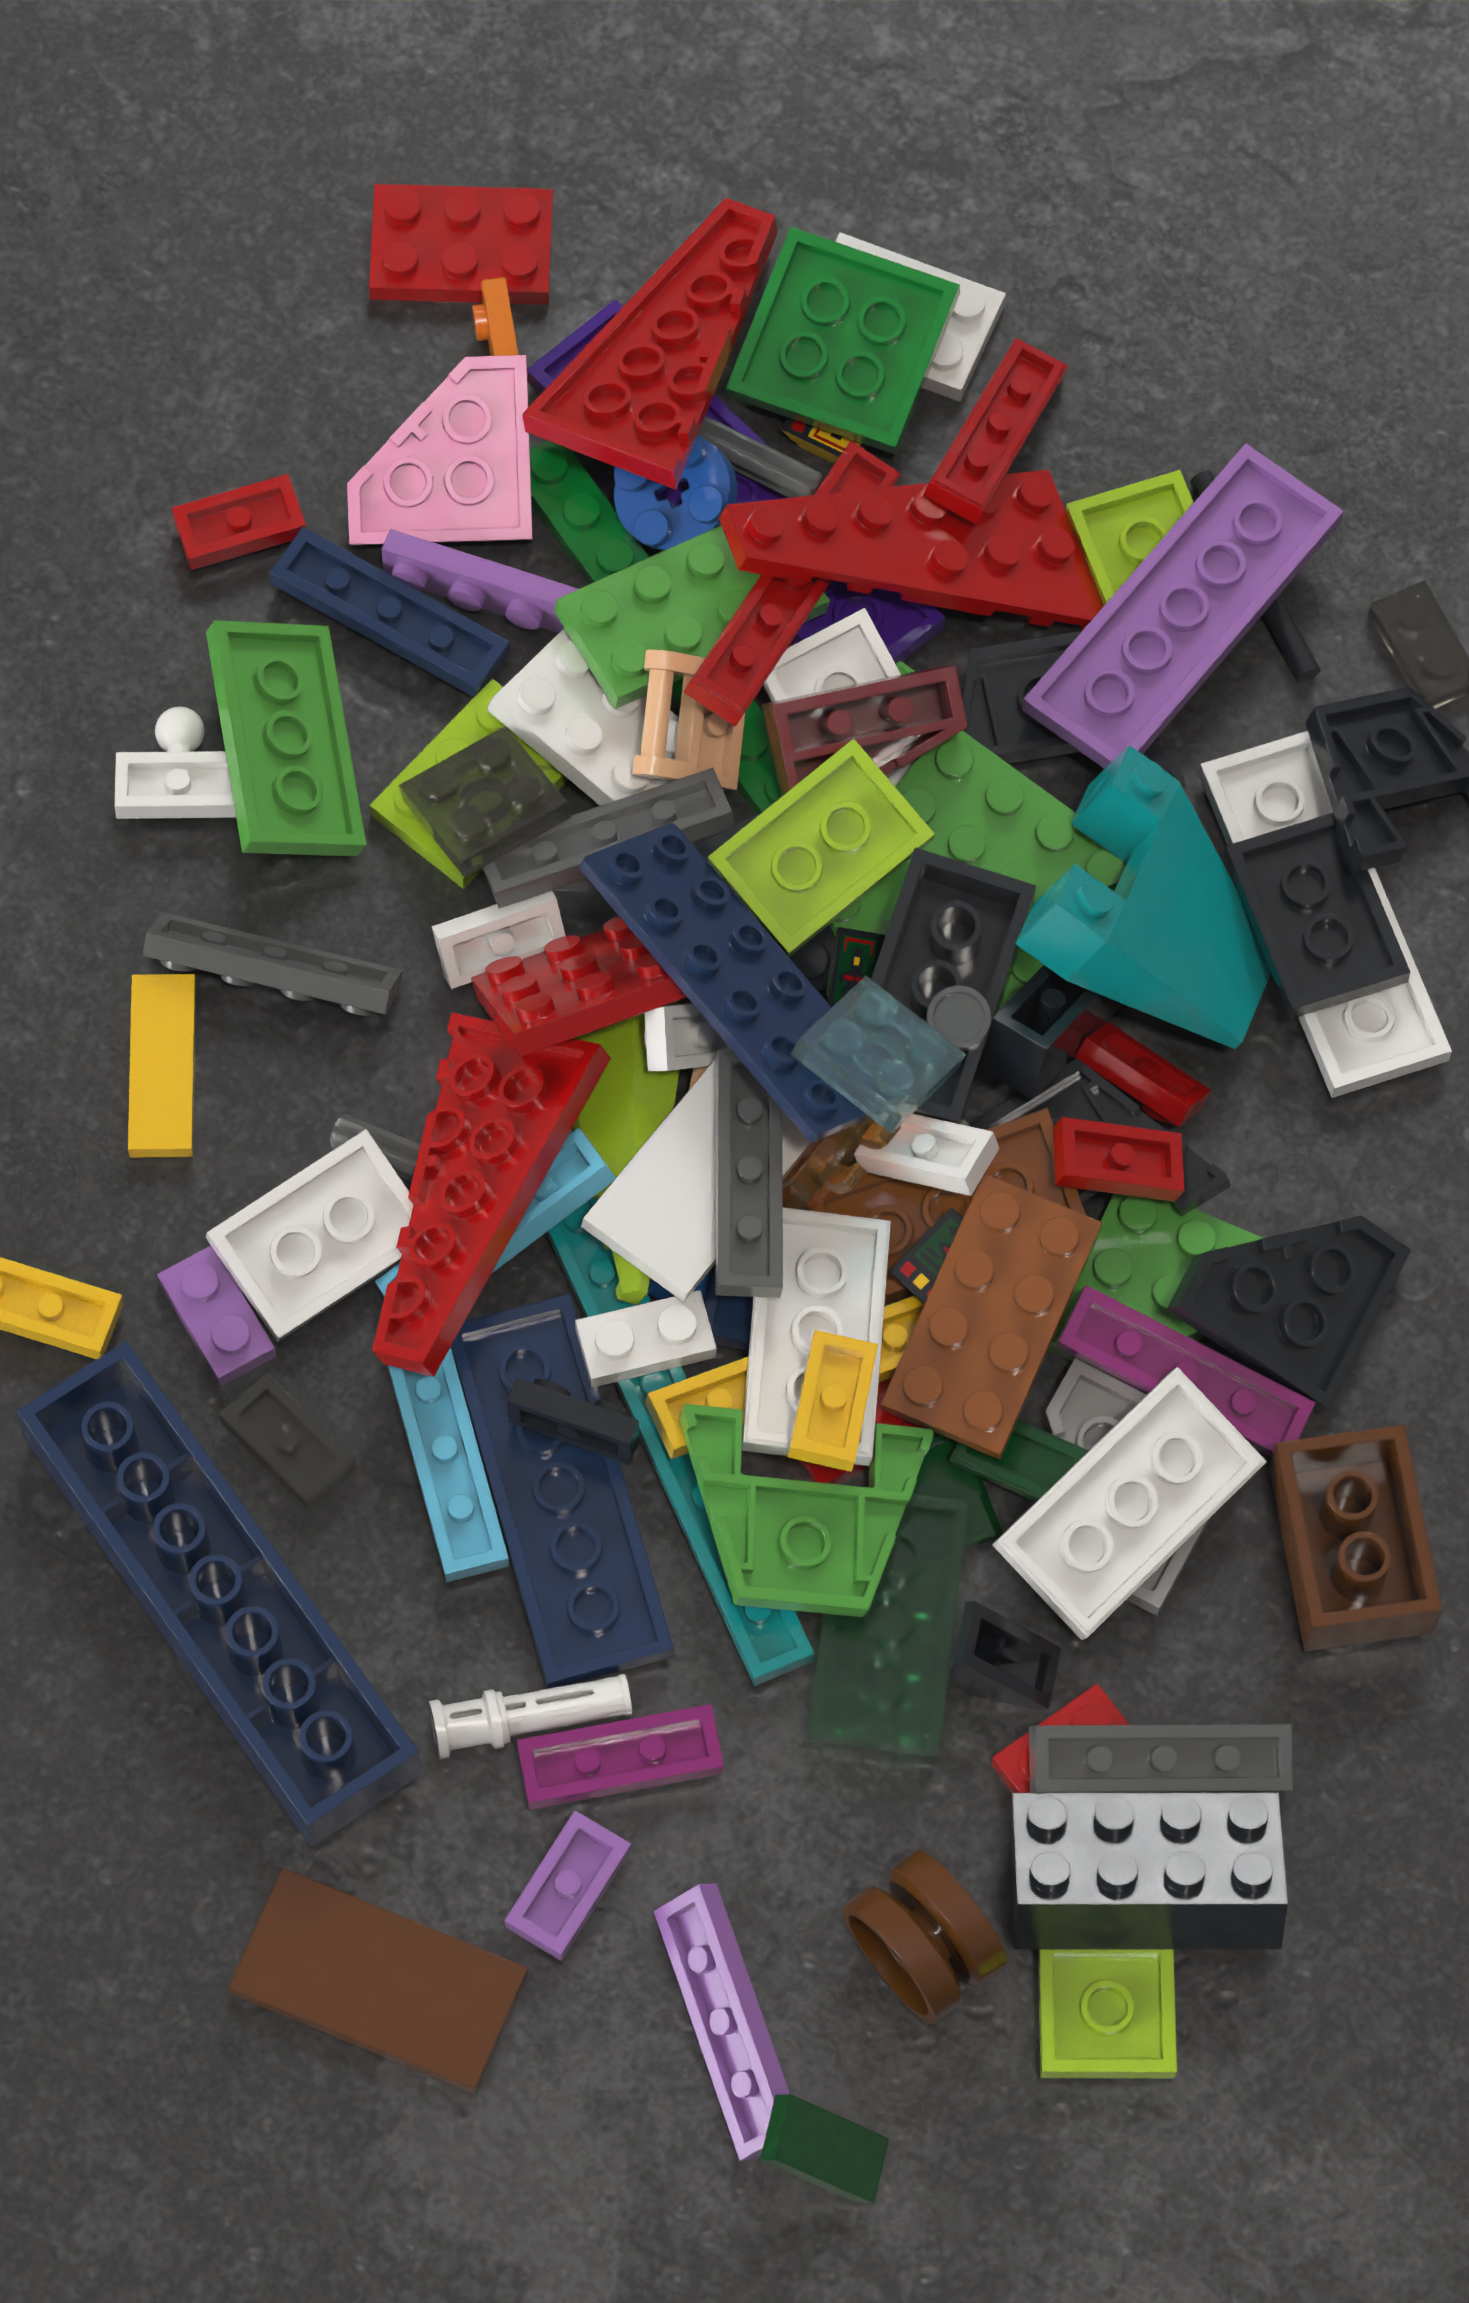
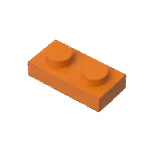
[472,277,519,356]

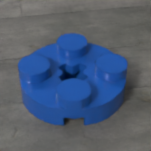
[614,435,738,551]

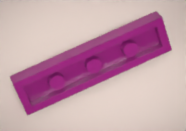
[1054,1285,1315,1457]

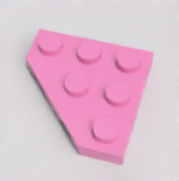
[347,355,532,546]

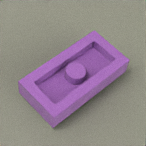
[157,1246,276,1387]
[504,1811,631,1961]

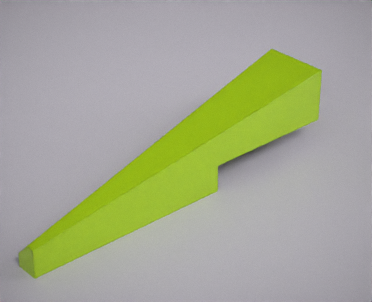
[573,1001,680,1305]

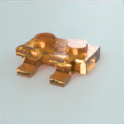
[783,1114,901,1211]

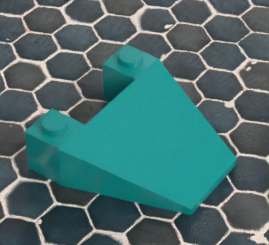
[1015,745,1271,1049]

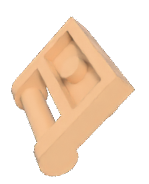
[632,650,745,790]

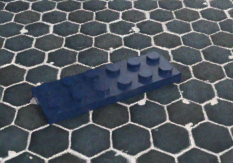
[451,1294,674,1689]

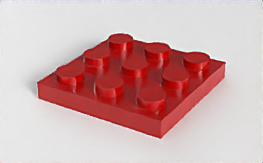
[471,916,687,1057]

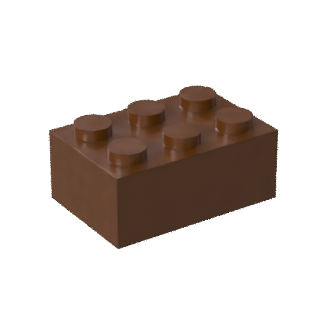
[1269,1425,1442,1652]

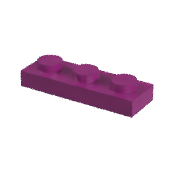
[517,1704,724,1810]

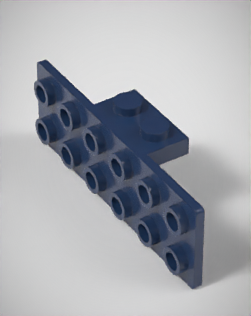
[579,823,904,1142]

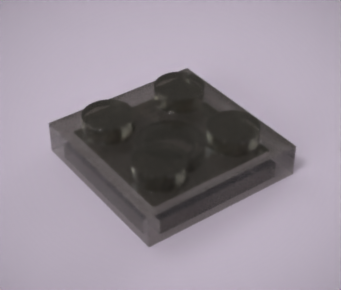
[399,726,572,878]

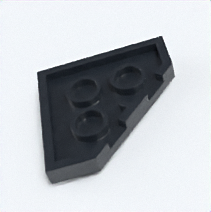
[1166,1215,1411,1413]

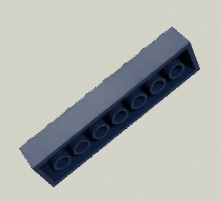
[17,1341,421,1847]

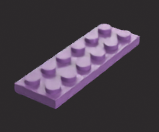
[1022,443,1344,769]

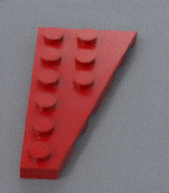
[522,198,778,490]
[719,470,1104,631]
[372,1012,611,1377]

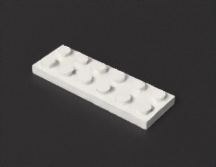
[1198,731,1452,1098]

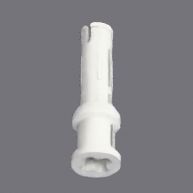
[428,1673,632,1759]

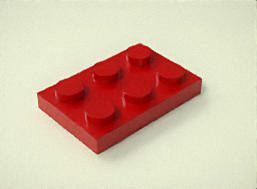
[369,184,553,305]

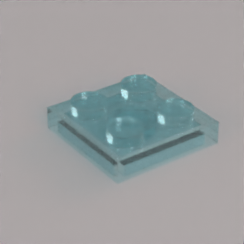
[791,976,966,1134]

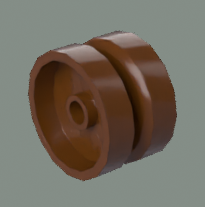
[842,1849,1008,2024]

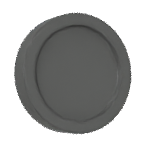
[927,986,991,1051]

